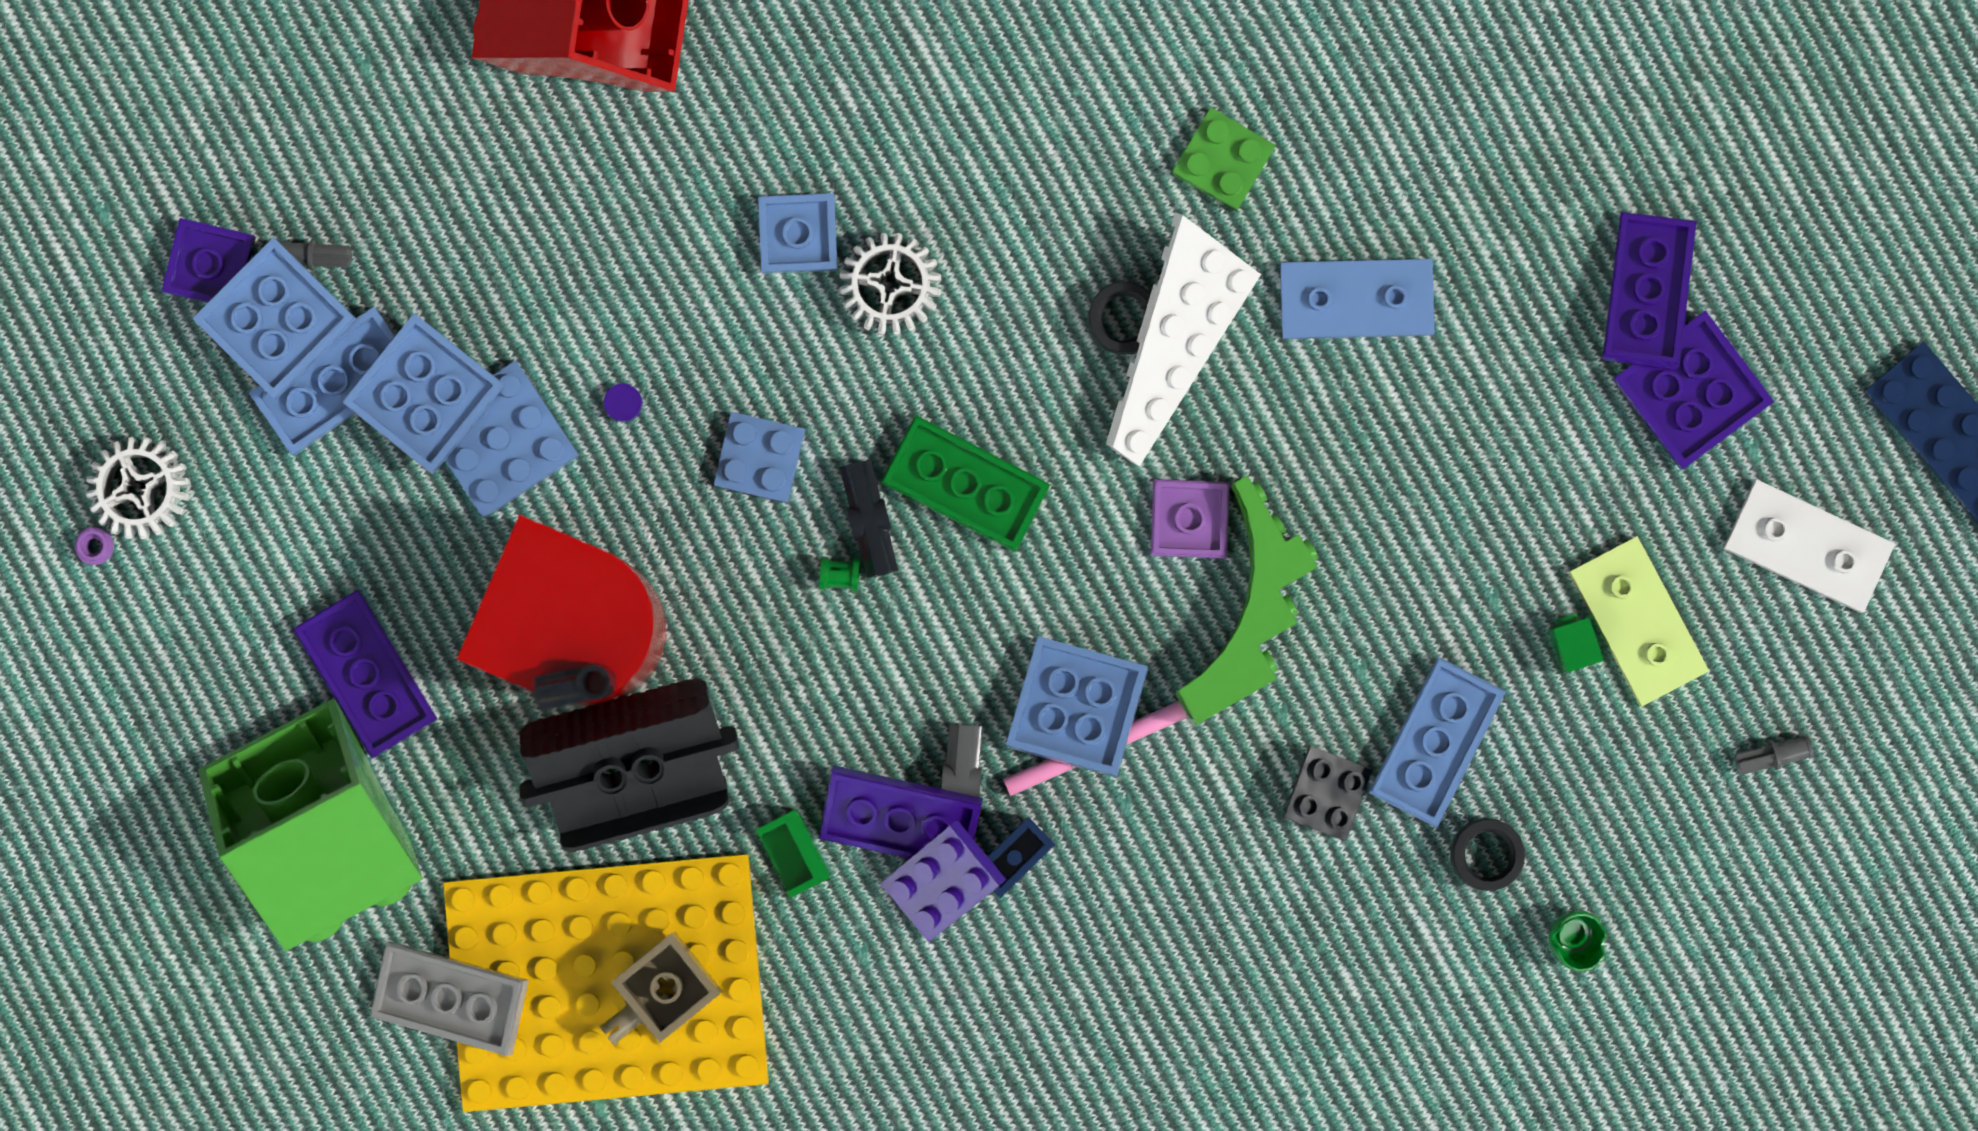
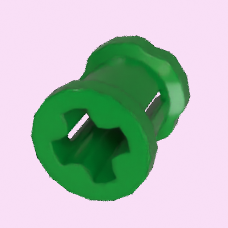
[819,556,860,593]

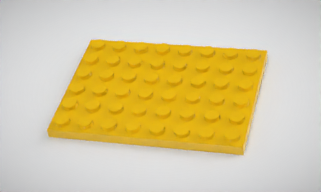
[443,854,769,1112]

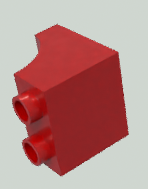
[471,0,689,92]

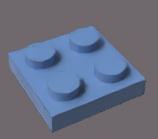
[758,193,838,274]
[713,412,805,504]

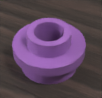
[75,527,114,565]

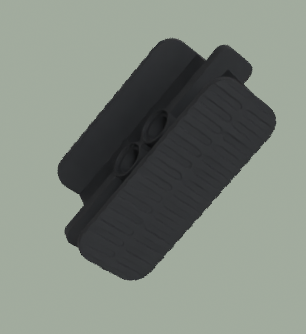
[520,678,739,852]

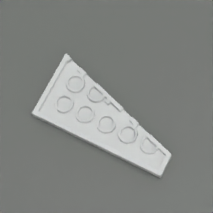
[1106,212,1261,466]

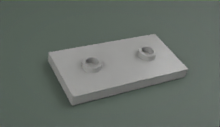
[370,942,529,1056]

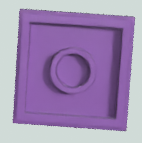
[1150,479,1230,559]

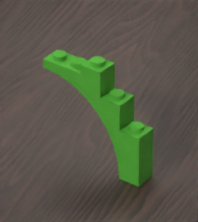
[1175,475,1318,727]

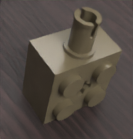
[600,932,723,1045]

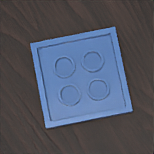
[192,237,356,400]
[342,313,505,475]
[445,360,580,519]
[1006,636,1148,778]

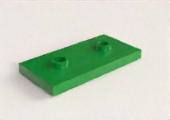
[881,415,1051,553]

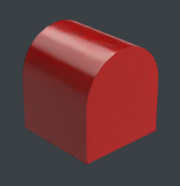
[457,514,666,706]

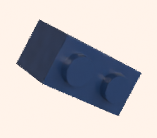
[987,817,1055,899]

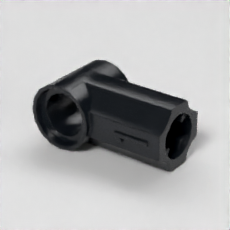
[534,664,617,710]

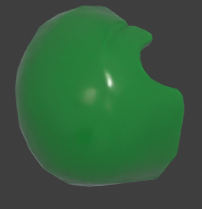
[1549,909,1608,972]

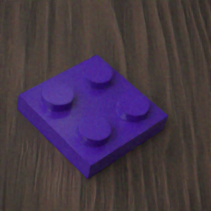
[161,218,256,303]

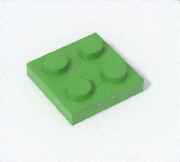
[1172,107,1276,212]

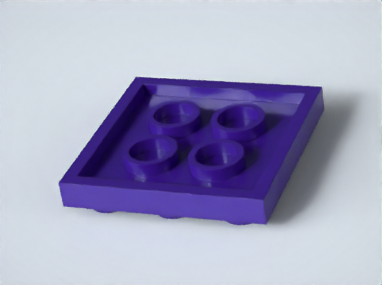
[1612,310,1775,470]

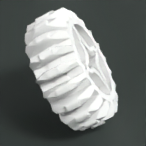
[839,233,941,336]
[86,437,191,540]

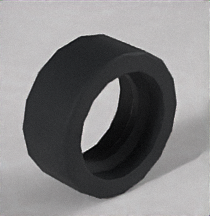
[1088,281,1151,355]
[1450,819,1525,891]

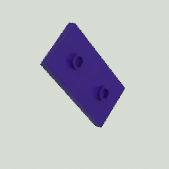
[1602,212,1697,370]
[293,589,438,759]
[818,765,983,859]

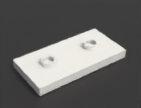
[1723,479,1895,613]

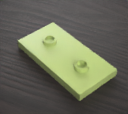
[1569,536,1709,707]

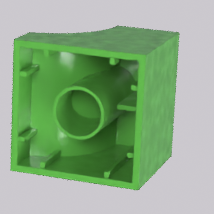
[198,698,423,952]

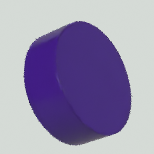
[604,383,643,422]

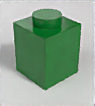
[1548,613,1604,674]

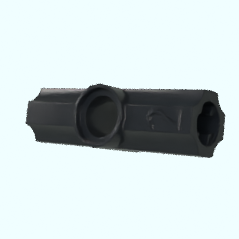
[840,460,899,579]

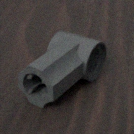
[941,724,982,797]

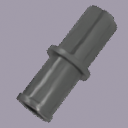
[278,240,352,270]
[1735,734,1814,774]

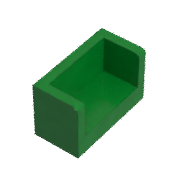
[755,809,832,899]

